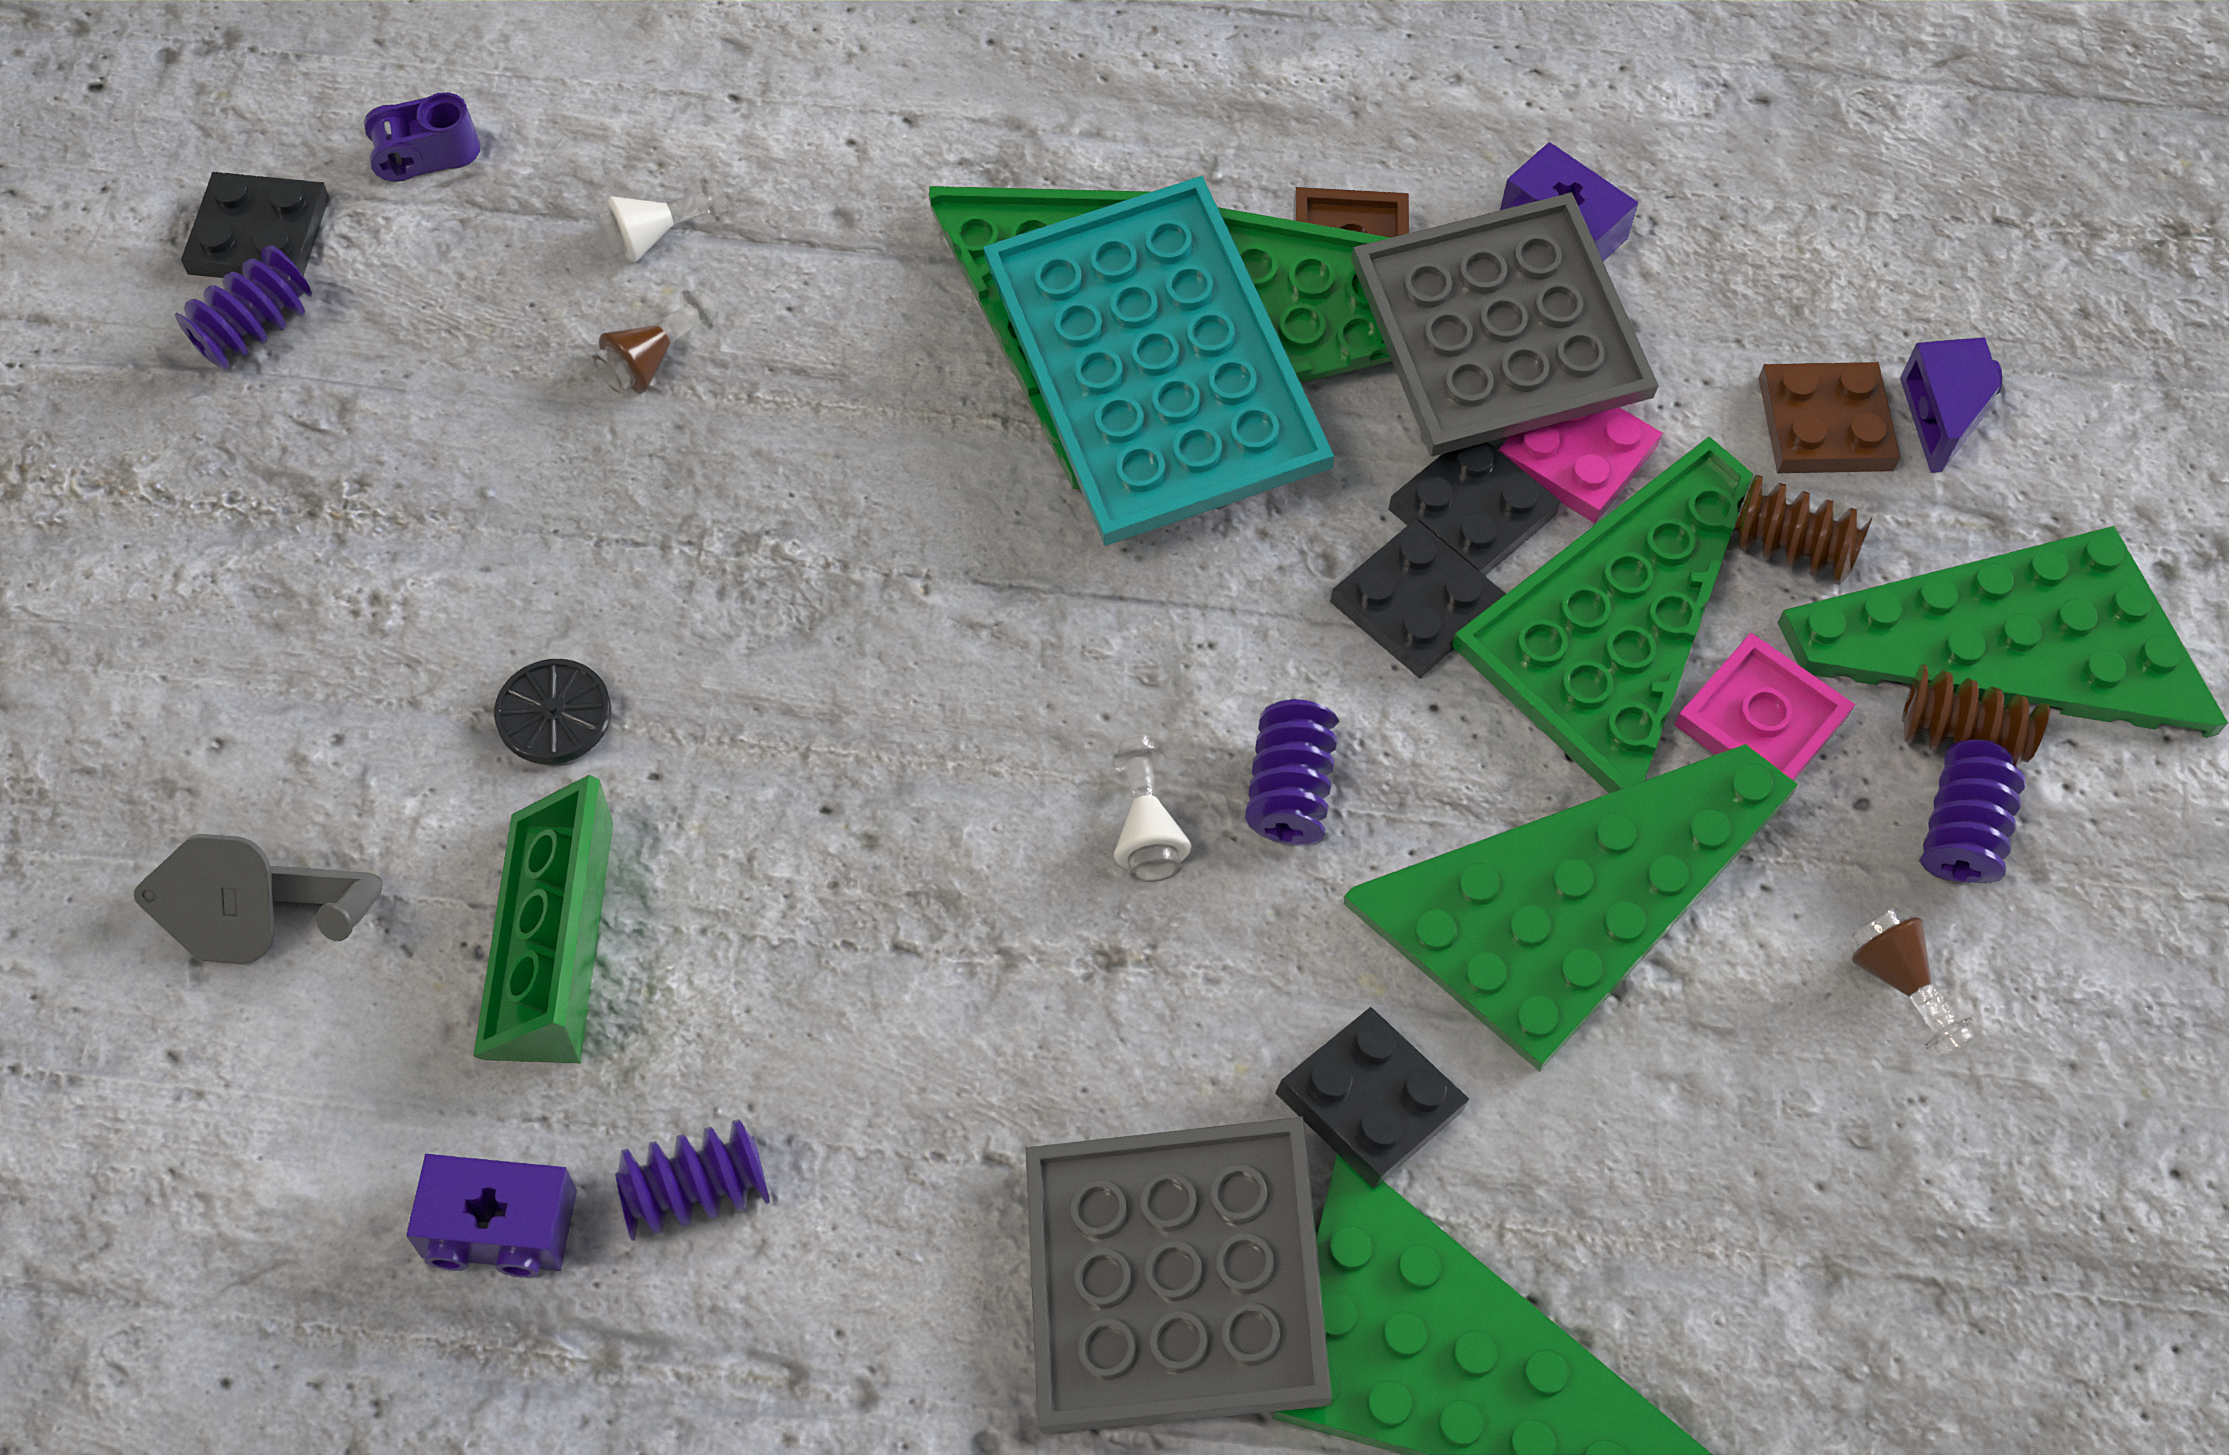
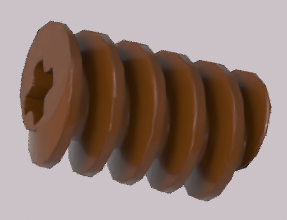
[1732,474,1873,586]
[1902,664,2050,768]

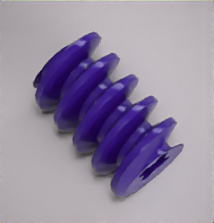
[175,245,312,371]
[1245,699,1340,846]
[1919,740,2026,883]
[615,1119,770,1241]

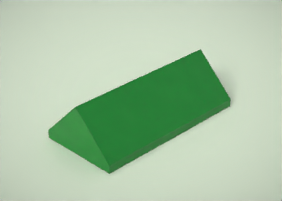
[473,775,613,1064]

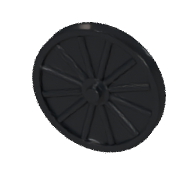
[494,659,611,764]

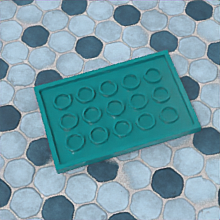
[983,175,1334,546]

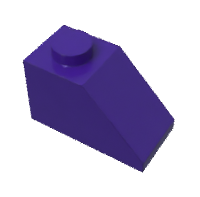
[1900,337,2003,473]

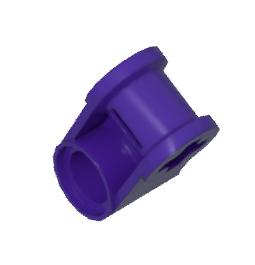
[364,92,480,182]

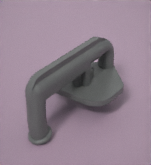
[134,834,383,963]

